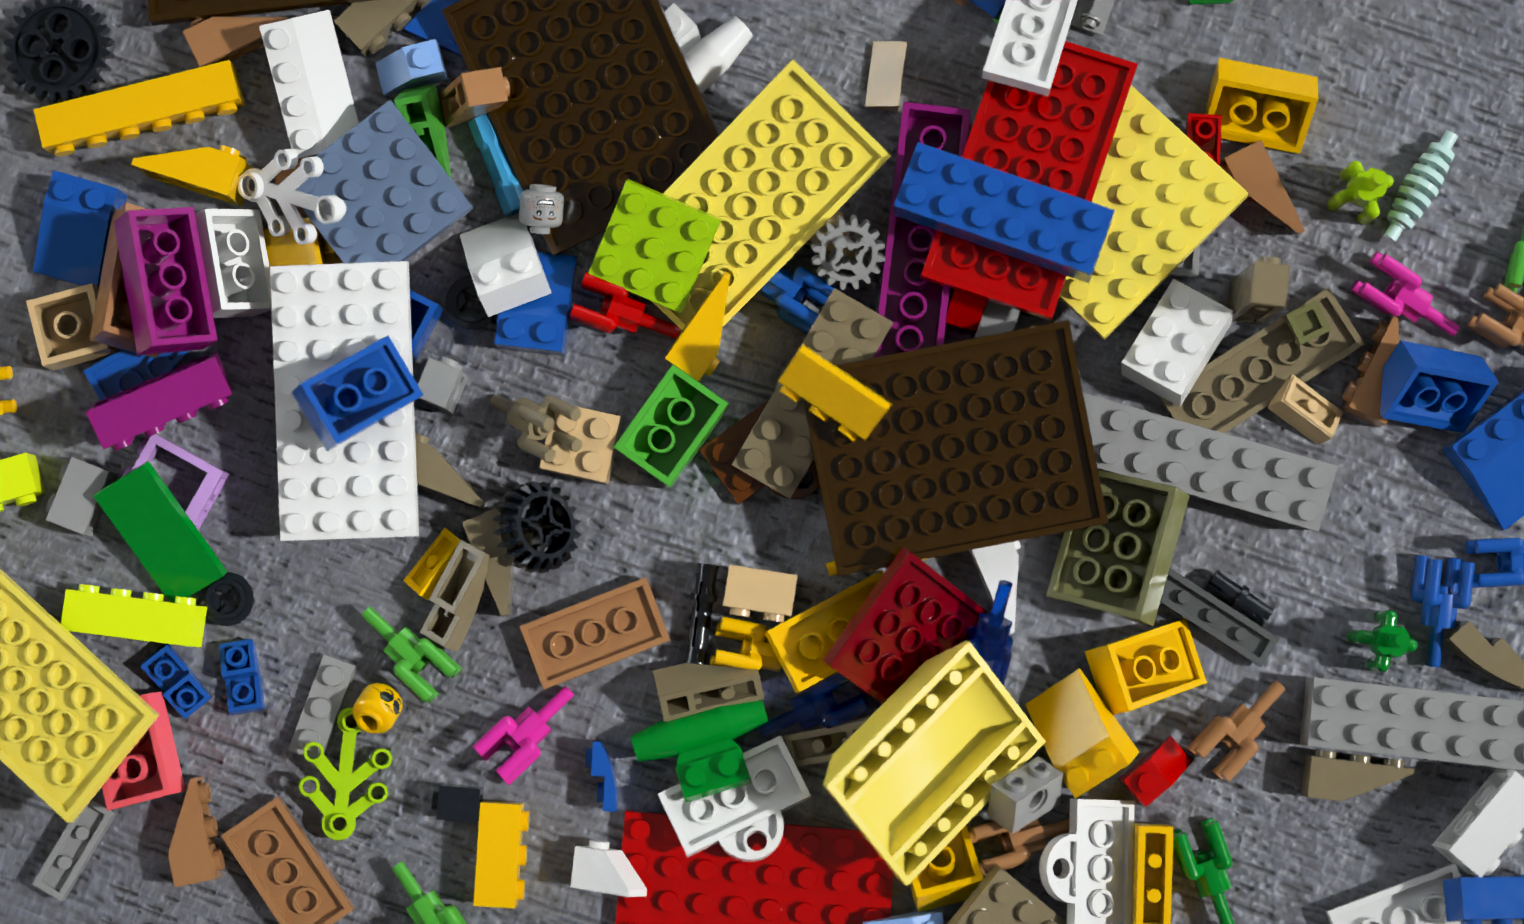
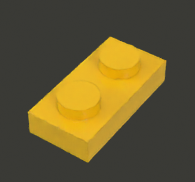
[403,528,461,601]

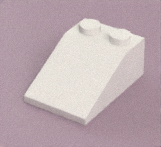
[460,213,552,317]

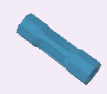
[468,113,523,217]

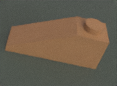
[183,17,289,67]
[438,67,510,128]
[1221,140,1305,235]

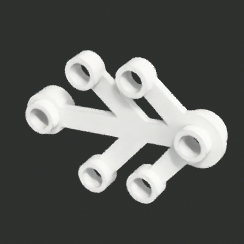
[238,149,346,245]

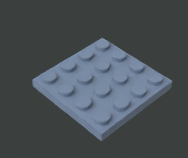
[283,100,474,263]

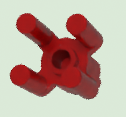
[569,272,680,339]

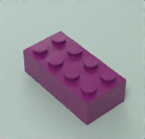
[114,207,217,355]
[86,351,233,451]

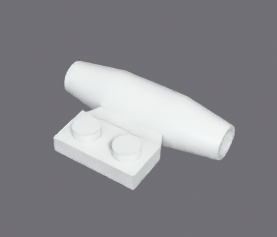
[665,3,753,94]

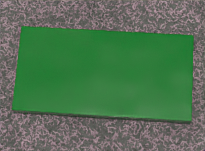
[93,461,228,603]

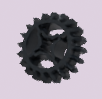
[493,481,582,573]

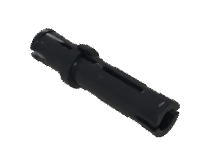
[684,563,719,665]

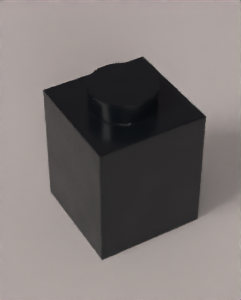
[431,784,484,824]

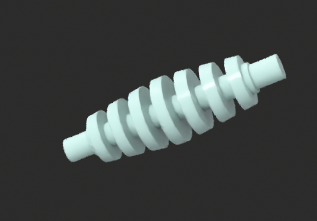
[1384,130,1458,243]

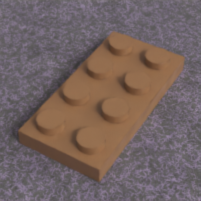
[519,577,671,690]
[221,796,355,924]

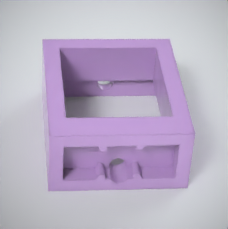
[123,434,230,531]

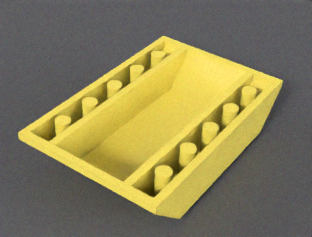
[823,641,1046,886]

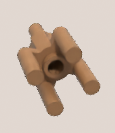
[1466,283,1524,349]
[1187,680,1286,782]
[969,818,1070,877]

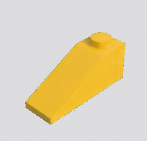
[665,271,731,382]

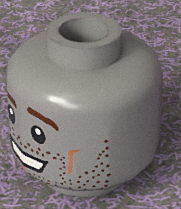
[519,184,564,234]

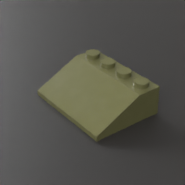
[1046,469,1190,626]

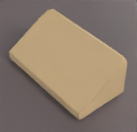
[865,41,907,112]
[1268,374,1343,444]

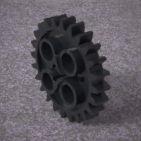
[3,0,115,104]

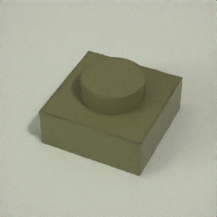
[1283,300,1331,346]

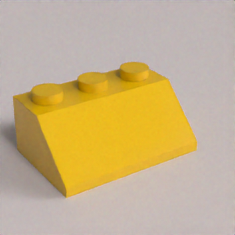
[1205,57,1319,154]
[777,345,891,441]

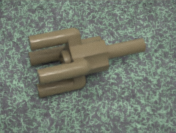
[490,395,582,462]

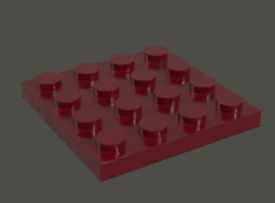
[822,547,992,704]

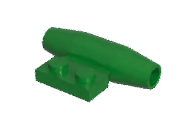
[630,700,768,803]

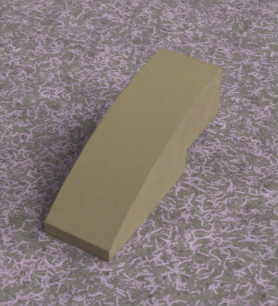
[419,540,490,652]
[1443,621,1524,691]

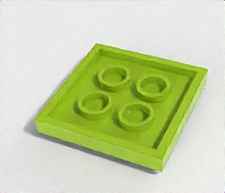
[588,179,722,314]

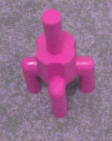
[1350,252,1460,337]
[472,685,574,786]

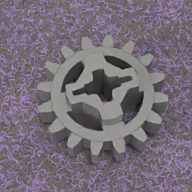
[811,215,885,290]

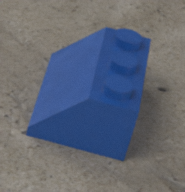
[1380,340,1499,433]

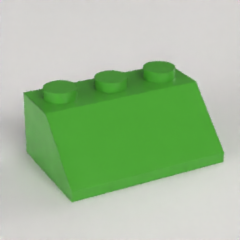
[614,364,729,489]

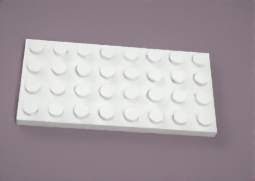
[270,261,419,541]

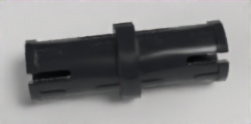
[1205,570,1274,626]

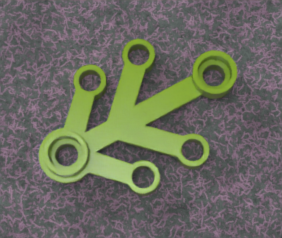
[298,707,392,840]

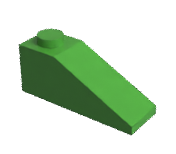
[394,83,452,179]

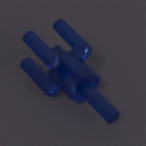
[964,580,1013,686]
[758,672,869,738]

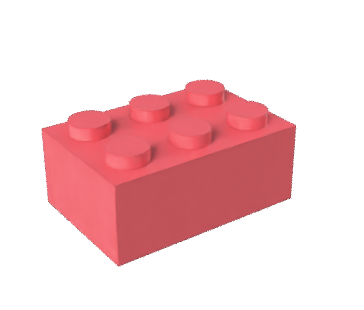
[102,692,186,811]

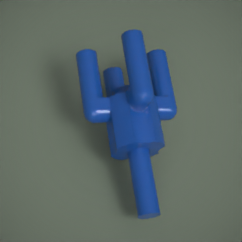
[761,267,839,334]
[1465,538,1524,588]
[1411,554,1475,667]

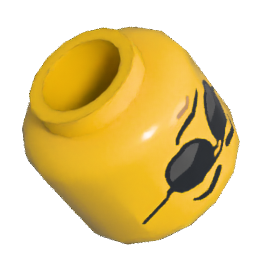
[352,683,403,734]

